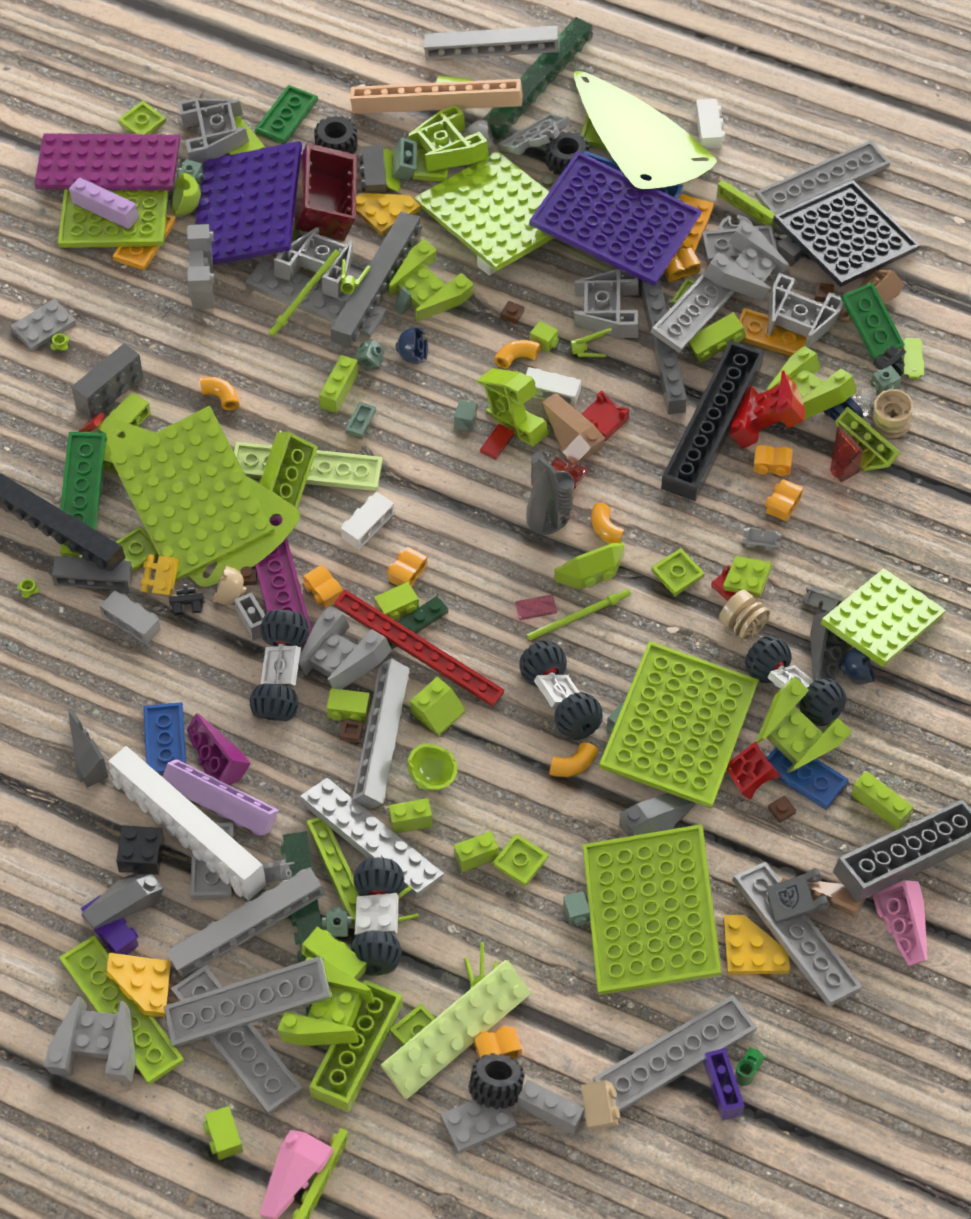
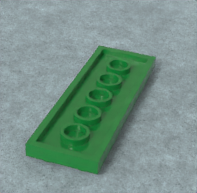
[60,432,107,530]

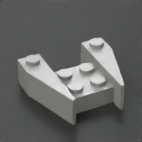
[178,98,249,164]
[703,220,789,301]
[187,224,215,310]
[274,227,353,299]
[574,269,639,338]
[768,273,844,348]
[299,606,392,689]
[44,996,136,1083]

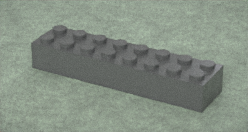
[833,799,971,902]

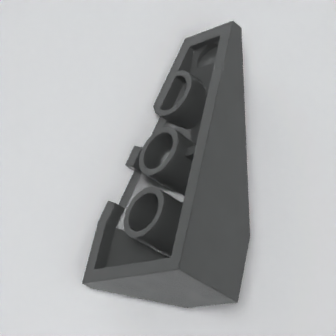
[810,611,852,682]
[68,708,108,788]
[619,793,696,837]
[81,873,164,930]

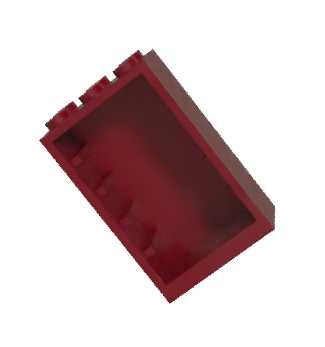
[294,143,357,241]

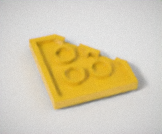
[356,193,421,236]
[723,915,790,975]
[106,953,171,1018]

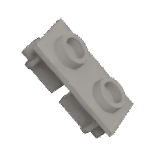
[742,527,782,550]
[802,586,843,612]
[262,859,295,884]

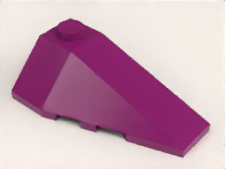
[187,713,251,786]

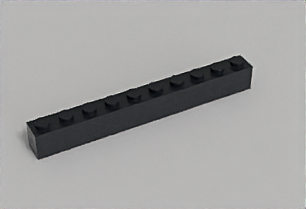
[0,473,126,573]

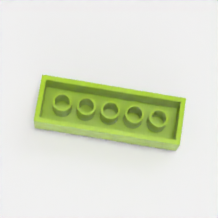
[309,980,403,1113]

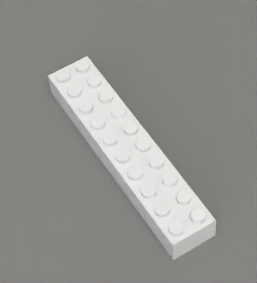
[108,746,266,901]

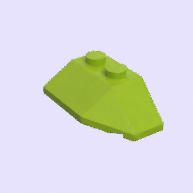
[835,407,901,471]
[554,542,625,589]

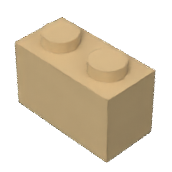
[581,1080,620,1130]

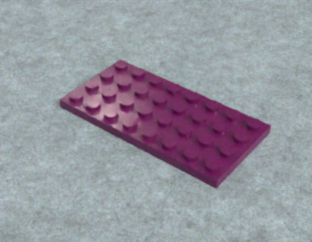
[34,133,181,191]

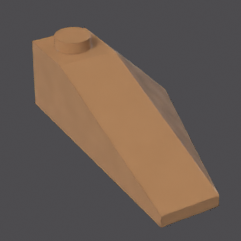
[838,269,905,323]
[541,393,605,467]
[781,877,866,918]

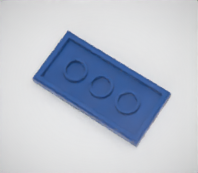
[143,702,187,776]
[767,747,849,811]

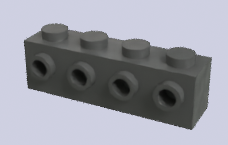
[52,556,133,591]

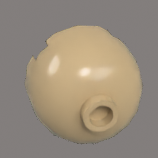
[213,566,246,605]

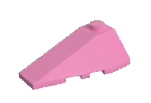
[873,880,928,966]
[259,1130,334,1219]

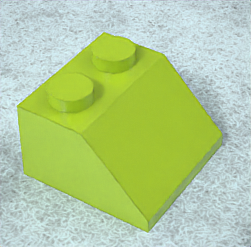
[410,677,466,736]

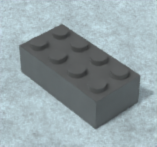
[72,343,143,419]

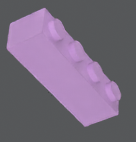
[69,177,139,229]

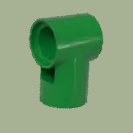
[735,1048,765,1086]

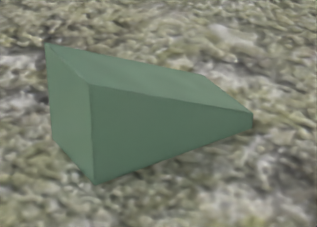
[394,288,411,315]

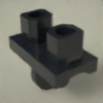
[873,345,906,376]
[169,583,205,615]

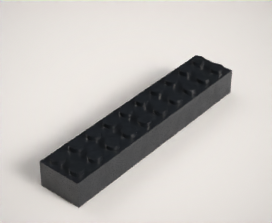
[661,341,764,501]

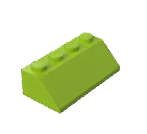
[260,432,318,508]

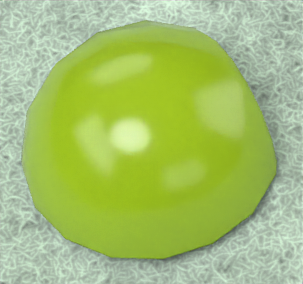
[170,172,201,217]
[407,743,457,792]

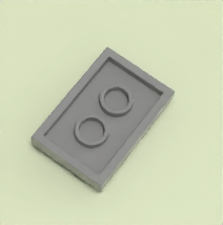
[11,299,76,352]
[440,1100,517,1154]

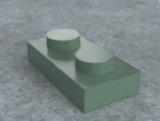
[345,402,376,439]

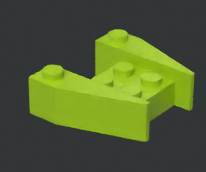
[408,104,489,172]
[388,239,474,322]
[767,346,857,420]
[477,368,549,447]
[756,677,852,773]
[277,957,374,1046]

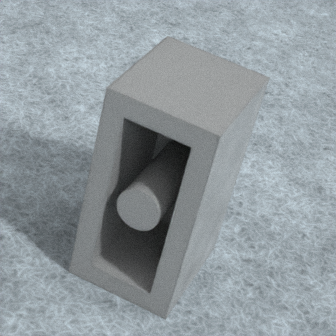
[234,592,265,641]

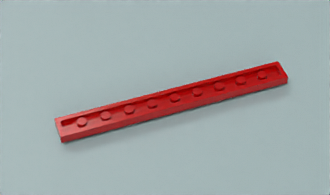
[334,589,505,707]

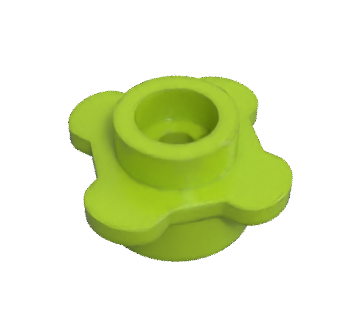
[50,333,70,351]
[17,578,40,598]

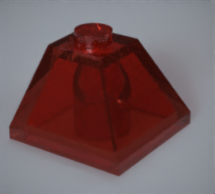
[830,426,863,483]

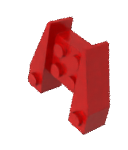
[730,370,805,449]

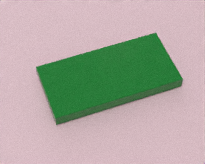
[255,84,318,144]
[840,282,905,360]

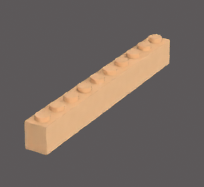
[350,79,523,114]

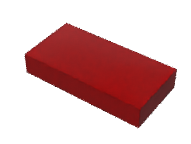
[79,411,106,432]
[480,424,515,460]

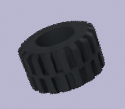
[314,115,358,154]
[546,131,589,175]
[468,1053,525,1110]

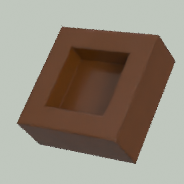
[814,282,834,302]
[501,301,524,324]
[241,565,257,586]
[340,719,363,743]
[768,795,796,823]

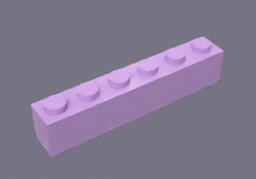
[163,759,278,836]

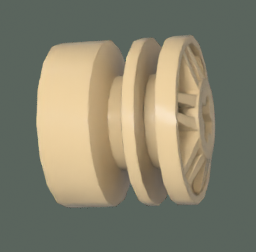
[873,389,913,438]
[719,590,771,641]

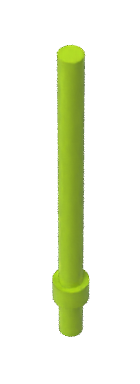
[268,249,341,337]
[526,589,631,641]

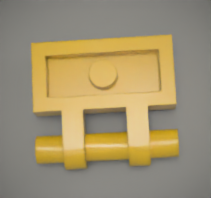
[140,554,179,596]

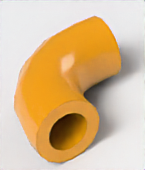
[493,339,541,369]
[200,377,240,410]
[591,502,624,544]
[549,742,598,777]

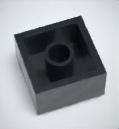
[116,825,164,875]

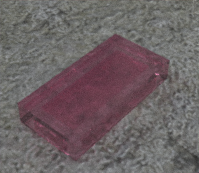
[515,594,557,620]

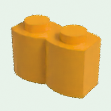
[663,248,701,282]
[753,445,793,476]
[765,479,804,522]
[387,547,427,587]
[303,565,343,609]
[474,1026,522,1059]

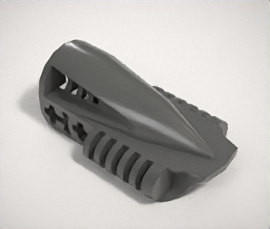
[526,452,574,535]

